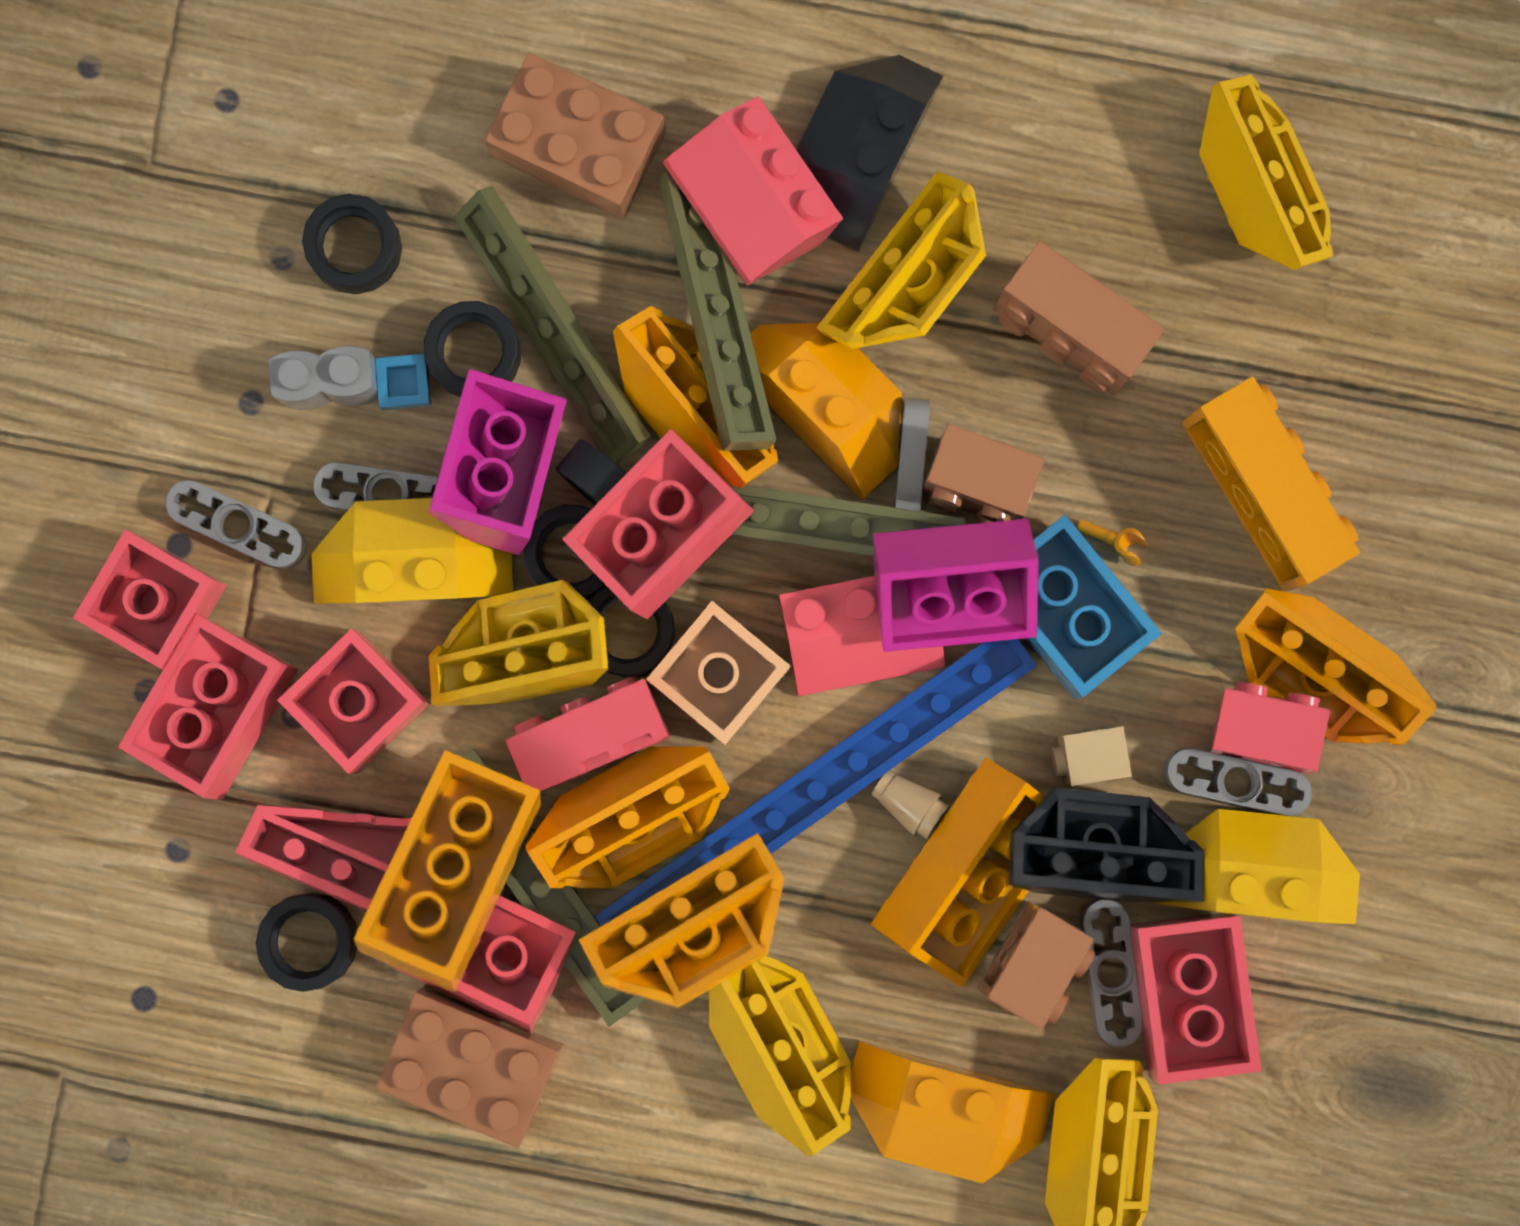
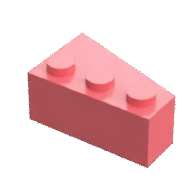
[505,676,671,793]
[235,805,412,912]

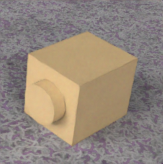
[1051,726,1132,786]

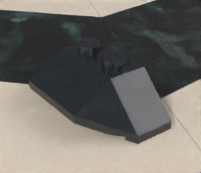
[796,55,943,252]
[1009,787,1204,902]

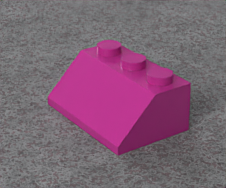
[428,369,567,555]
[873,519,1038,652]

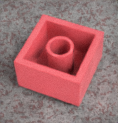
[73,530,227,669]
[277,628,431,774]
[1210,682,1330,775]

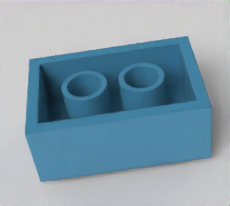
[1025,515,1162,699]

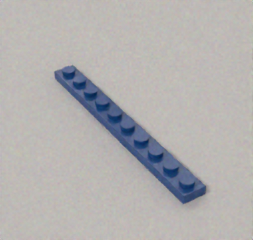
[594,639,1037,926]

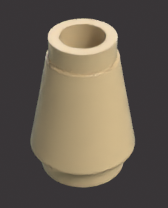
[871,771,950,839]

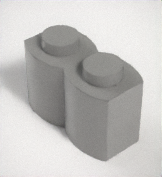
[268,346,378,410]

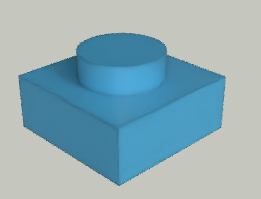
[375,354,432,411]

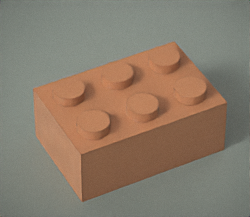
[484,52,666,220]
[993,240,1165,395]
[375,986,563,1149]

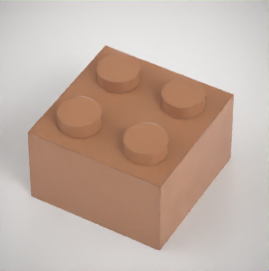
[922,423,1045,523]
[977,901,1095,1030]

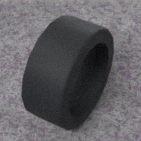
[302,194,402,294]
[424,301,521,397]
[555,439,627,506]
[523,505,607,600]
[588,586,675,678]
[256,892,357,992]

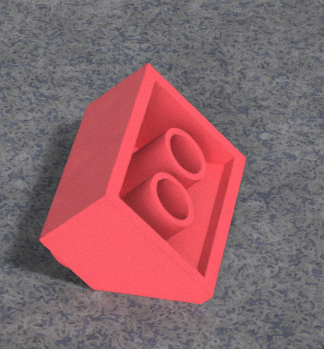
[663,96,843,286]
[562,429,755,619]
[779,576,945,697]
[118,614,299,800]
[393,896,576,1035]

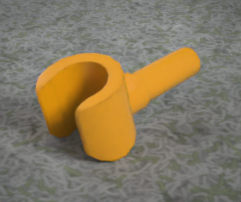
[1077,519,1149,566]

